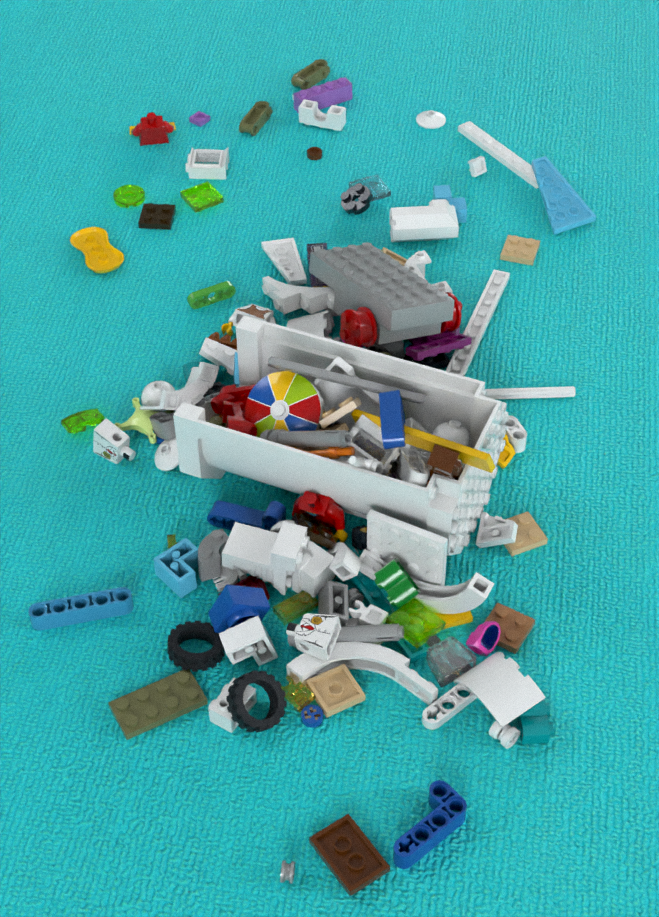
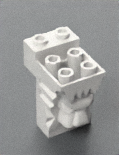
[222,521,310,595]

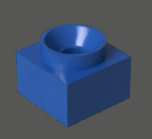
[208,584,270,633]

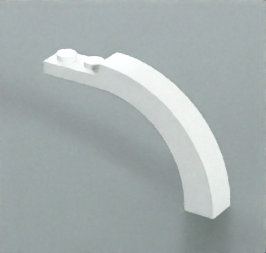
[359,549,494,614]
[286,642,438,706]

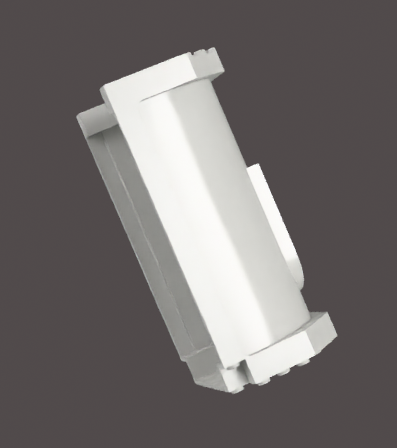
[173,316,509,556]

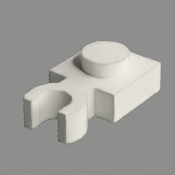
[349,600,389,625]

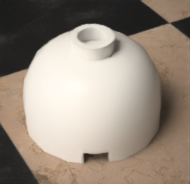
[141,381,176,412]
[432,420,470,447]

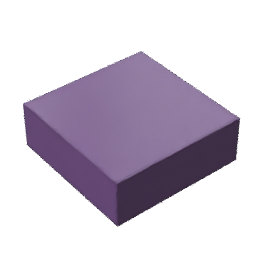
[189,111,210,127]

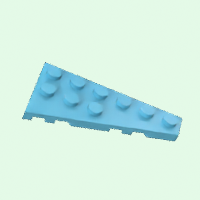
[531,156,596,235]

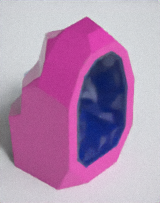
[466,621,501,656]

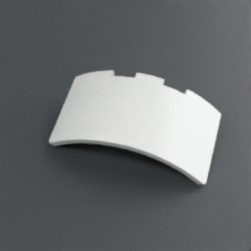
[287,309,335,340]
[140,362,219,410]
[454,652,546,727]

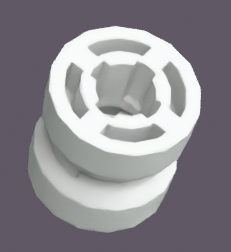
[489,721,520,749]

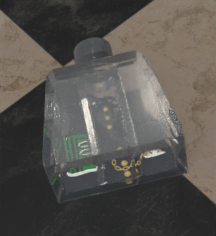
[426,635,476,688]

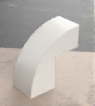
[327,542,361,581]

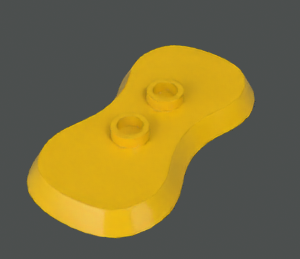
[70,227,124,274]

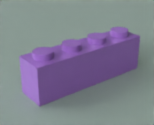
[293,77,352,113]

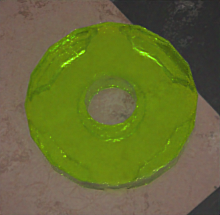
[113,185,145,208]

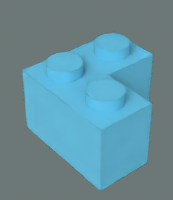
[433,185,467,223]
[153,538,198,598]

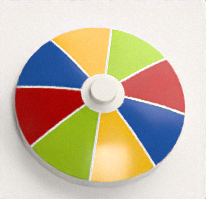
[245,371,323,448]

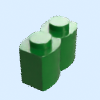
[374,558,421,608]

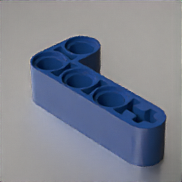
[379,390,406,450]
[207,500,286,531]
[393,780,467,869]

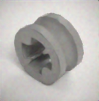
[348,588,364,608]
[280,860,295,884]

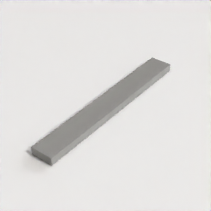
[267,356,426,404]

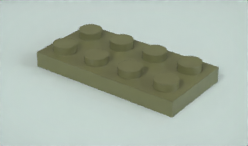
[108,669,208,740]

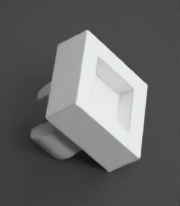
[468,156,487,177]

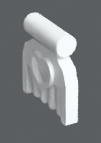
[213,565,247,592]

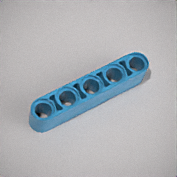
[28,587,134,630]

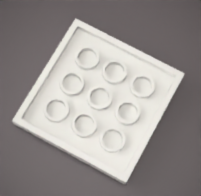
[367,510,448,586]

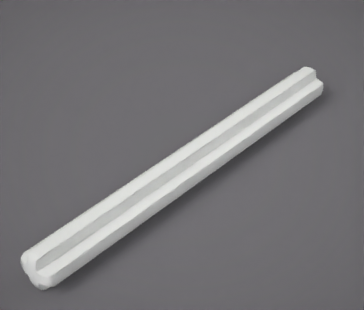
[485,386,576,400]

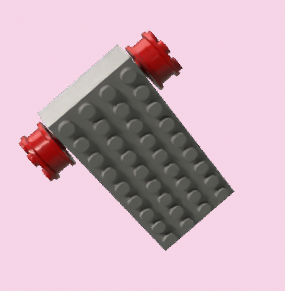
[309,242,462,347]

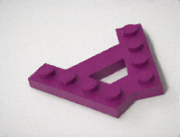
[406,327,472,361]

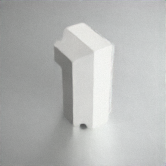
[389,199,459,242]

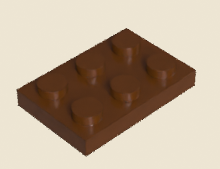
[309,814,390,896]

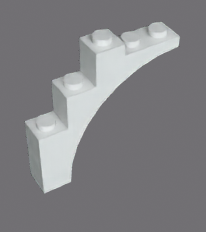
[262,276,338,314]

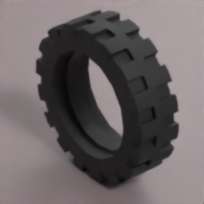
[167,621,225,672]
[226,670,287,732]

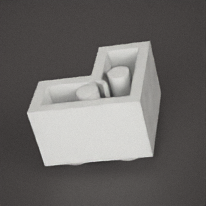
[219,616,278,666]

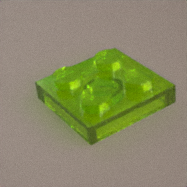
[180,181,224,212]
[385,598,446,648]

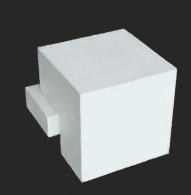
[292,540,335,598]

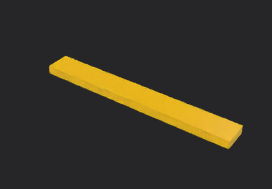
[351,409,495,473]

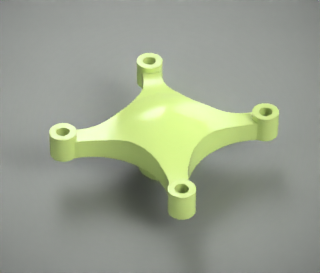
[114,397,174,444]

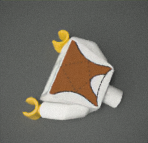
[221,304,276,337]

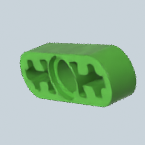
[187,281,236,309]

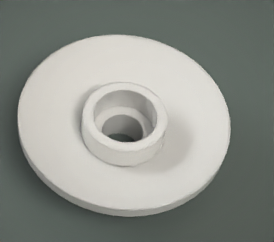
[416,110,446,129]
[154,438,179,471]

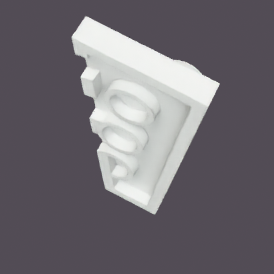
[261,238,307,286]
[199,337,237,376]

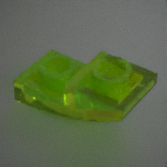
[61,409,105,433]

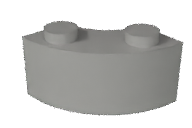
[198,529,228,582]

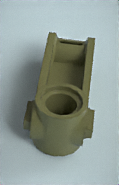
[291,59,330,90]
[239,101,273,136]

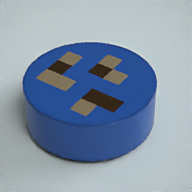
[301,704,323,728]

